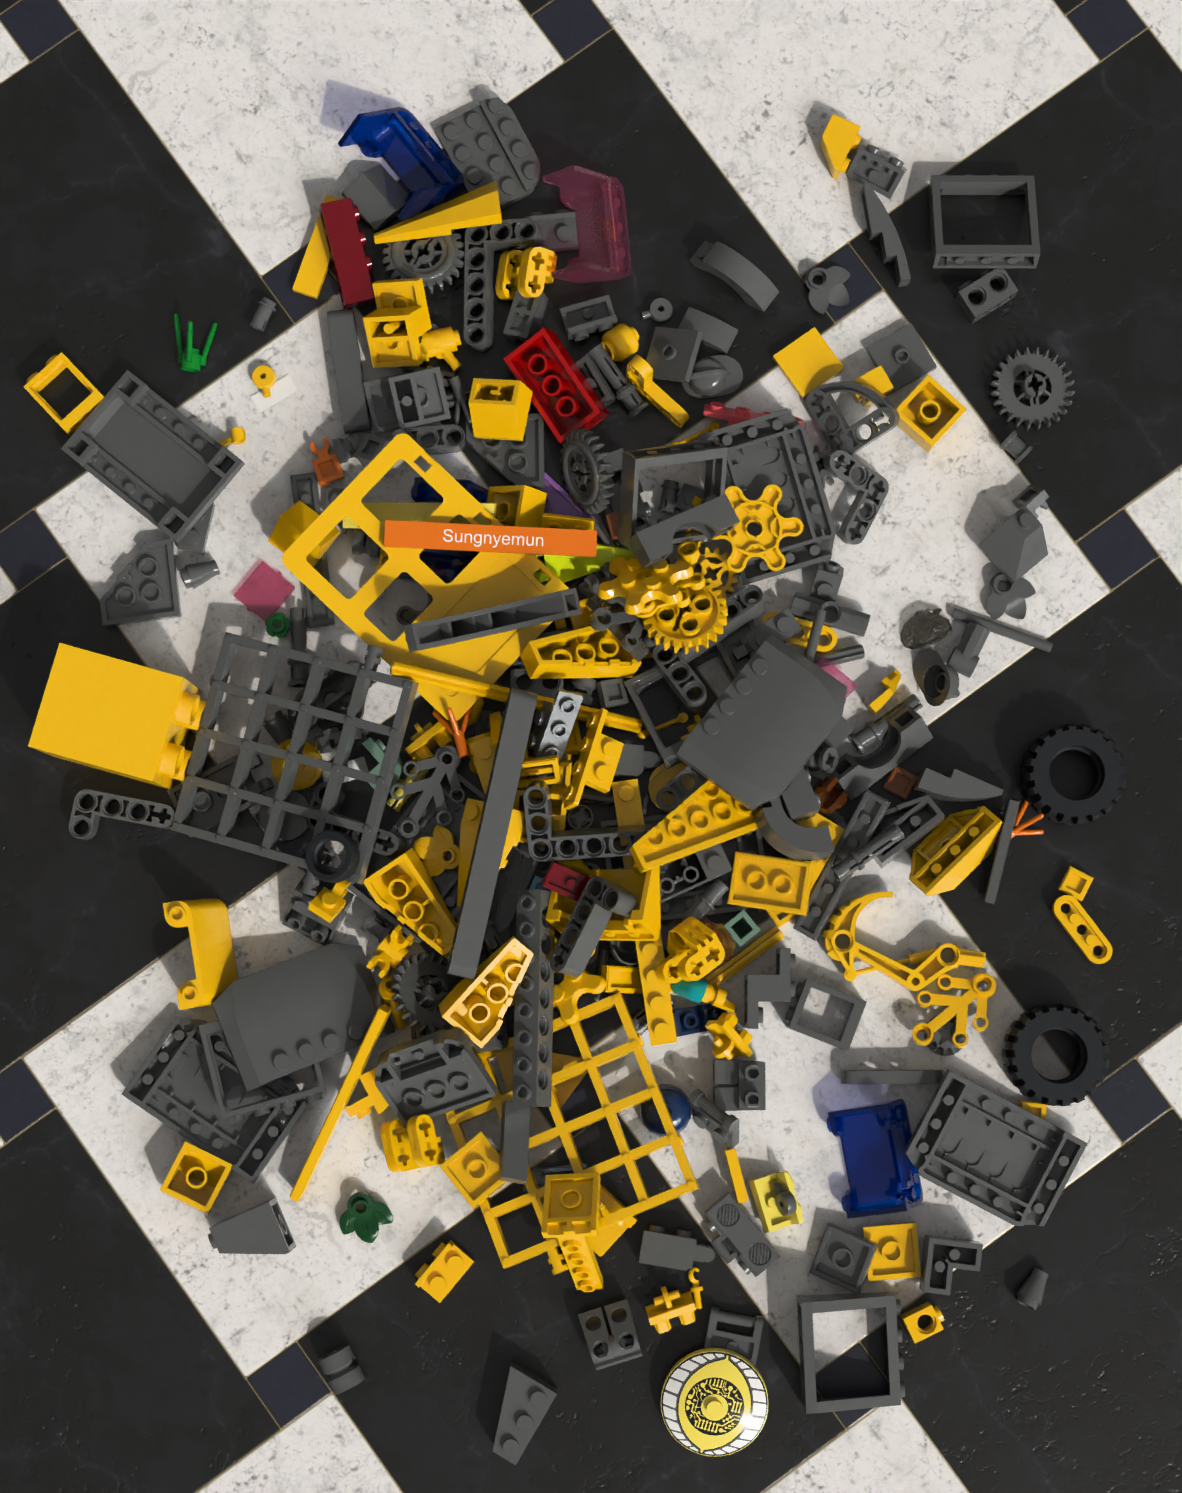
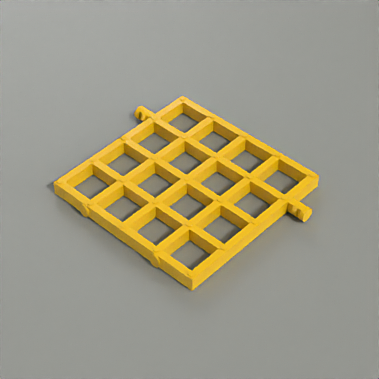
[445,992,700,1275]

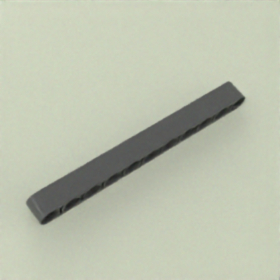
[447,687,537,979]

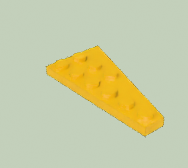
[629,780,762,873]

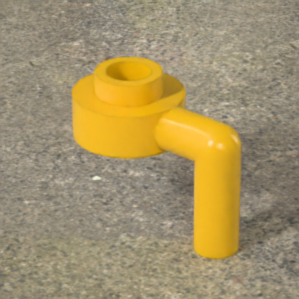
[379,976,406,1030]

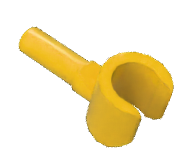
[218,427,246,447]

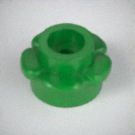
[265,613,291,638]

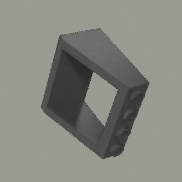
[797,1292,905,1414]

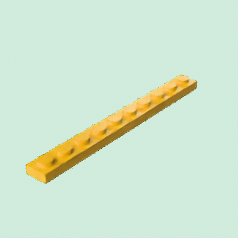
[612,779,677,1046]

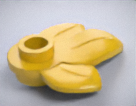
[413,825,460,877]

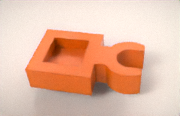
[310,437,345,487]

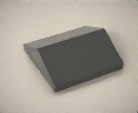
[342,164,414,232]

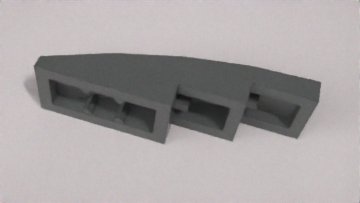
[861,183,911,287]

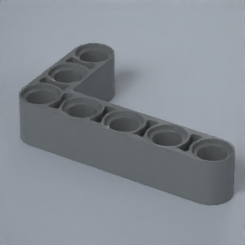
[464,218,544,352]
[653,585,765,713]
[523,780,655,861]

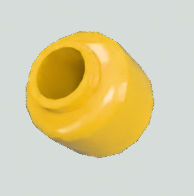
[601,323,639,362]

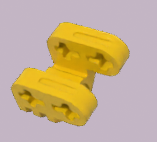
[495,247,557,300]
[656,916,725,984]
[381,1114,446,1173]

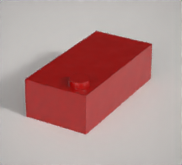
[504,328,610,444]

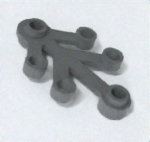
[590,597,672,652]
[390,745,466,838]

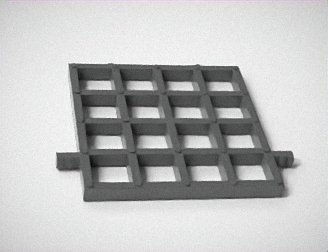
[170,632,419,896]

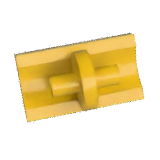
[405,721,456,762]
[705,1012,753,1060]
[645,1286,696,1334]

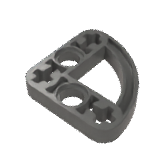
[806,381,899,455]

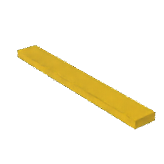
[290,1004,393,1202]

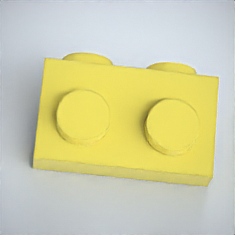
[749,1171,803,1233]

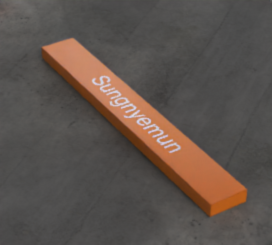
[384,520,597,557]

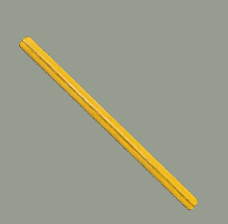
[390,661,643,733]

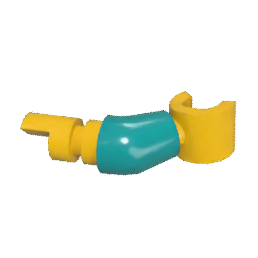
[667,967,735,1013]

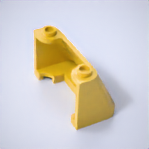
[546,859,661,941]
[163,898,239,1010]

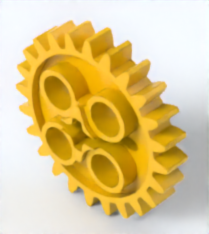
[642,578,728,654]

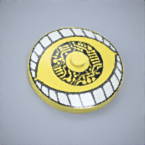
[661,1348,768,1456]

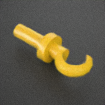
[688,1267,703,1309]

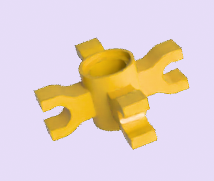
[366,925,415,979]

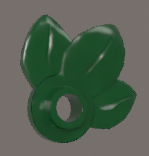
[339,1192,393,1243]

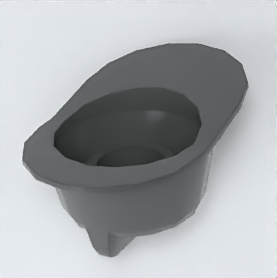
[682,355,743,399]
[913,648,960,706]

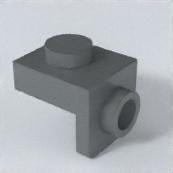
[809,560,844,602]

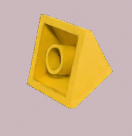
[268,500,341,567]

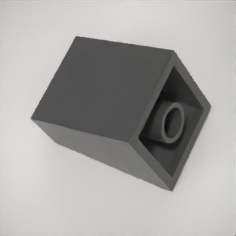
[208,1197,296,1254]

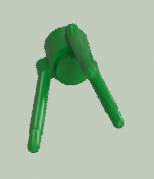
[173,313,217,372]

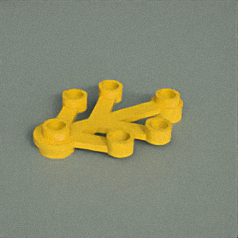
[635,541,705,618]
[912,973,996,1048]

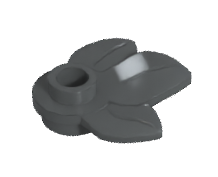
[805,266,851,314]
[986,573,1036,620]

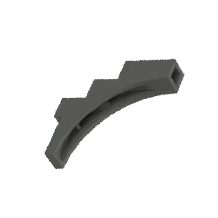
[403,588,582,652]

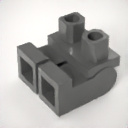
[713,1059,766,1111]
[578,1299,643,1370]

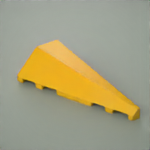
[374,181,502,244]

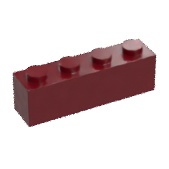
[319,198,375,309]

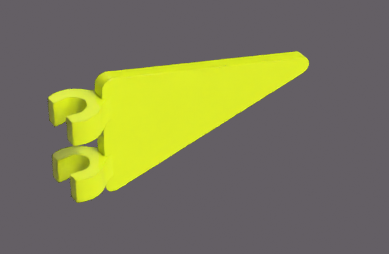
[533,544,636,583]

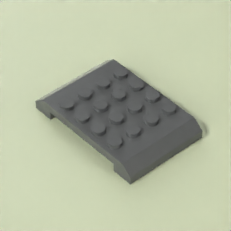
[61,370,245,544]

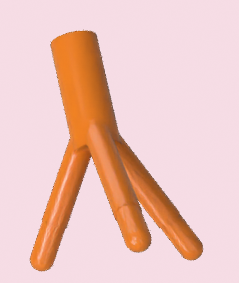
[432,706,473,758]
[995,800,1044,846]

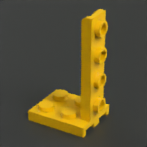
[541,1172,603,1292]

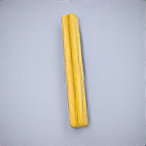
[704,926,784,989]

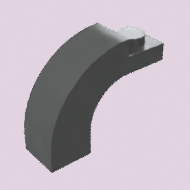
[690,241,779,312]
[754,797,834,861]

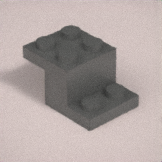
[363,366,451,433]
[744,948,796,1029]

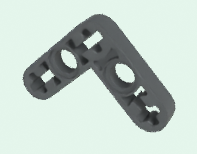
[823,450,889,545]

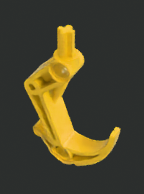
[821,892,986,991]

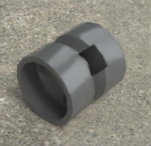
[318,1344,366,1395]

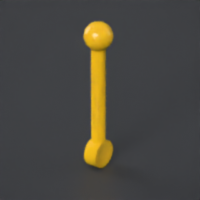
[671,421,720,445]
[637,712,688,740]

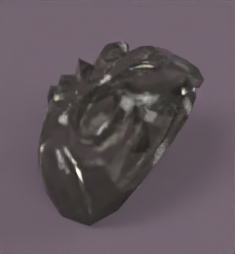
[901,608,952,649]

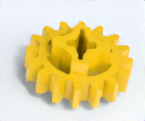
[691,547,739,599]

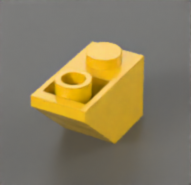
[820,114,862,180]

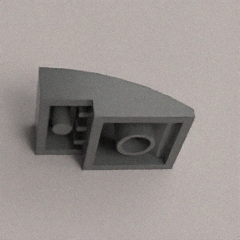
[911,768,1004,803]

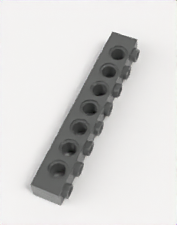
[512,889,555,1107]

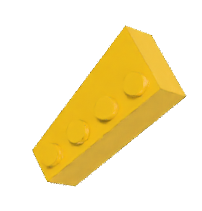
[520,626,642,679]

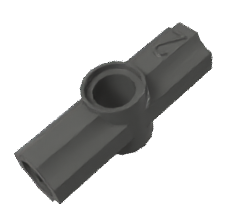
[790,592,870,637]

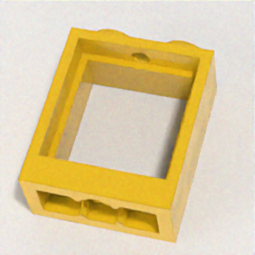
[23,352,104,437]

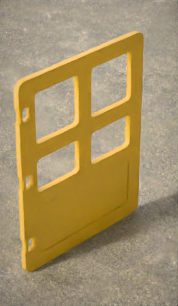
[282,433,569,721]

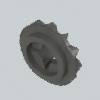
[924,1015,965,1056]

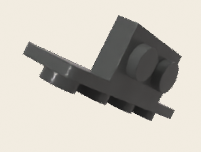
[527,689,583,788]

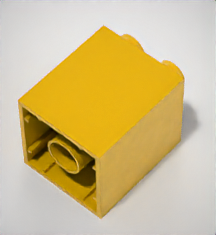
[28,643,206,789]

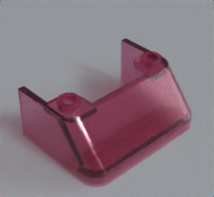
[542,165,632,284]

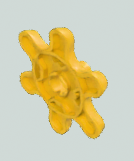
[713,484,804,573]
[597,557,694,615]
[553,937,606,1025]

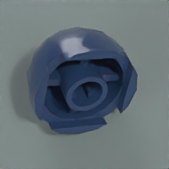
[639,1084,692,1137]

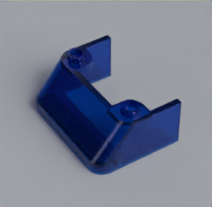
[338,107,464,220]

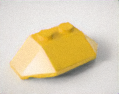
[909,806,1003,897]

